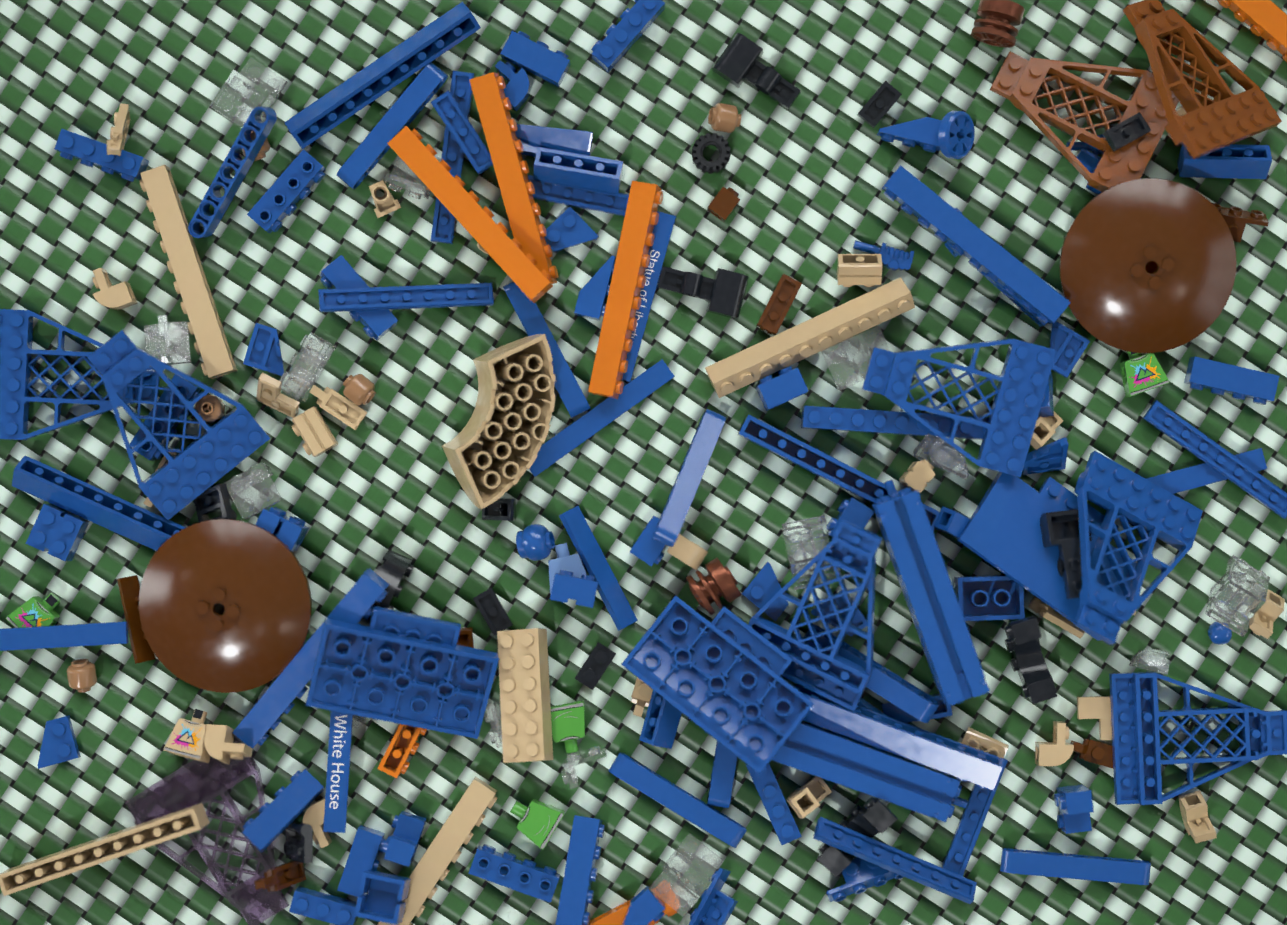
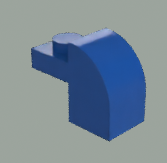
[495,60,530,111]
[934,507,971,539]

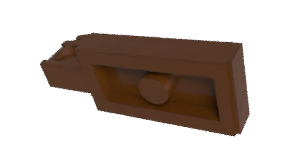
[1071,739,1113,768]
[254,860,306,892]

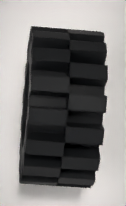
[692,133,731,174]

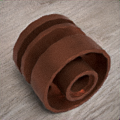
[971,0,1025,48]
[686,558,741,615]

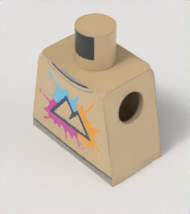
[164,709,211,764]

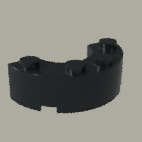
[358,550,414,627]
[1005,616,1057,704]
[817,797,897,877]

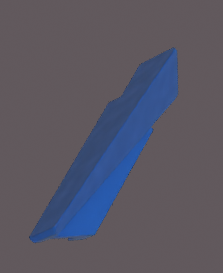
[515,124,593,157]

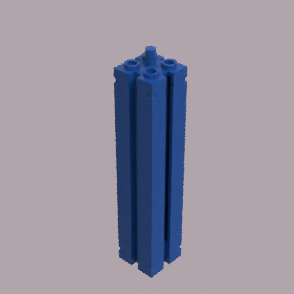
[871,480,990,706]
[772,721,968,822]

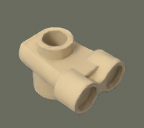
[369,180,401,218]

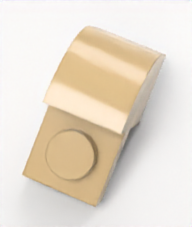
[92,268,137,310]
[1030,412,1063,450]
[667,534,708,570]
[1245,588,1285,639]
[1035,721,1074,766]
[204,724,253,764]
[786,776,832,818]
[1179,790,1217,843]
[302,798,332,848]

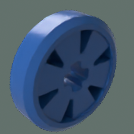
[938,111,975,159]

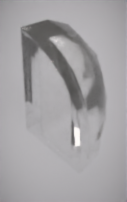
[1129,649,1169,674]

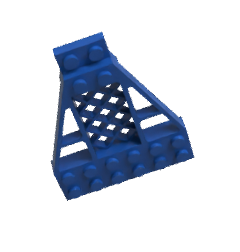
[0,309,160,440]
[87,330,270,520]
[862,338,1057,477]
[1074,451,1203,645]
[748,519,883,712]
[1109,672,1287,805]

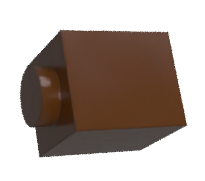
[707,187,740,222]

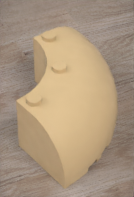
[442,334,555,509]

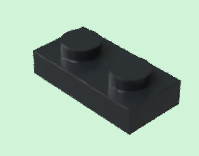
[857,80,902,129]
[1102,112,1151,152]
[473,588,513,636]
[575,642,616,690]

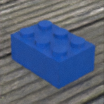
[954,575,1025,621]

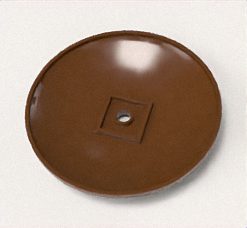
[1059,178,1236,353]
[139,519,312,693]

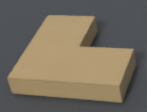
[256,373,300,418]
[1077,696,1112,740]

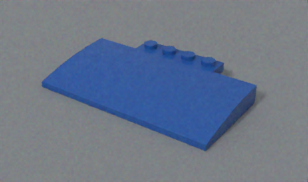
[958,472,1136,641]
[621,596,815,774]
[306,606,499,739]

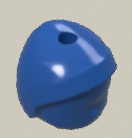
[1208,621,1232,645]

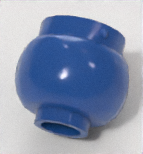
[516,524,555,561]

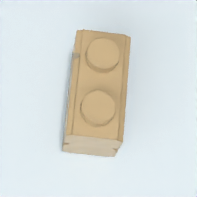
[837,254,882,287]
[291,406,338,457]
[899,459,935,493]

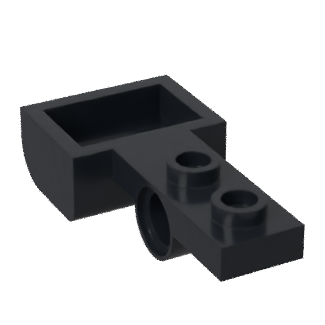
[712,33,801,110]
[657,266,748,319]
[1040,509,1092,599]

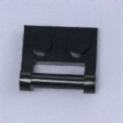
[194,484,237,522]
[284,821,313,864]

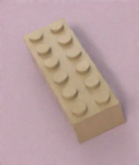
[497,628,553,763]

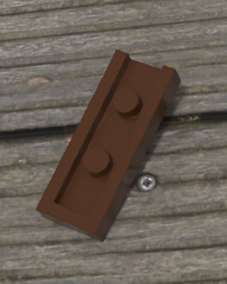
[756,274,802,335]

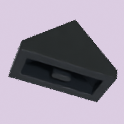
[482,499,516,521]

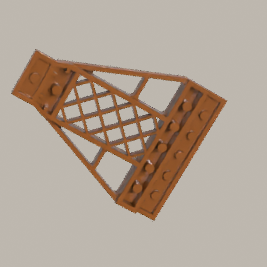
[1123,0,1282,159]
[990,51,1179,192]

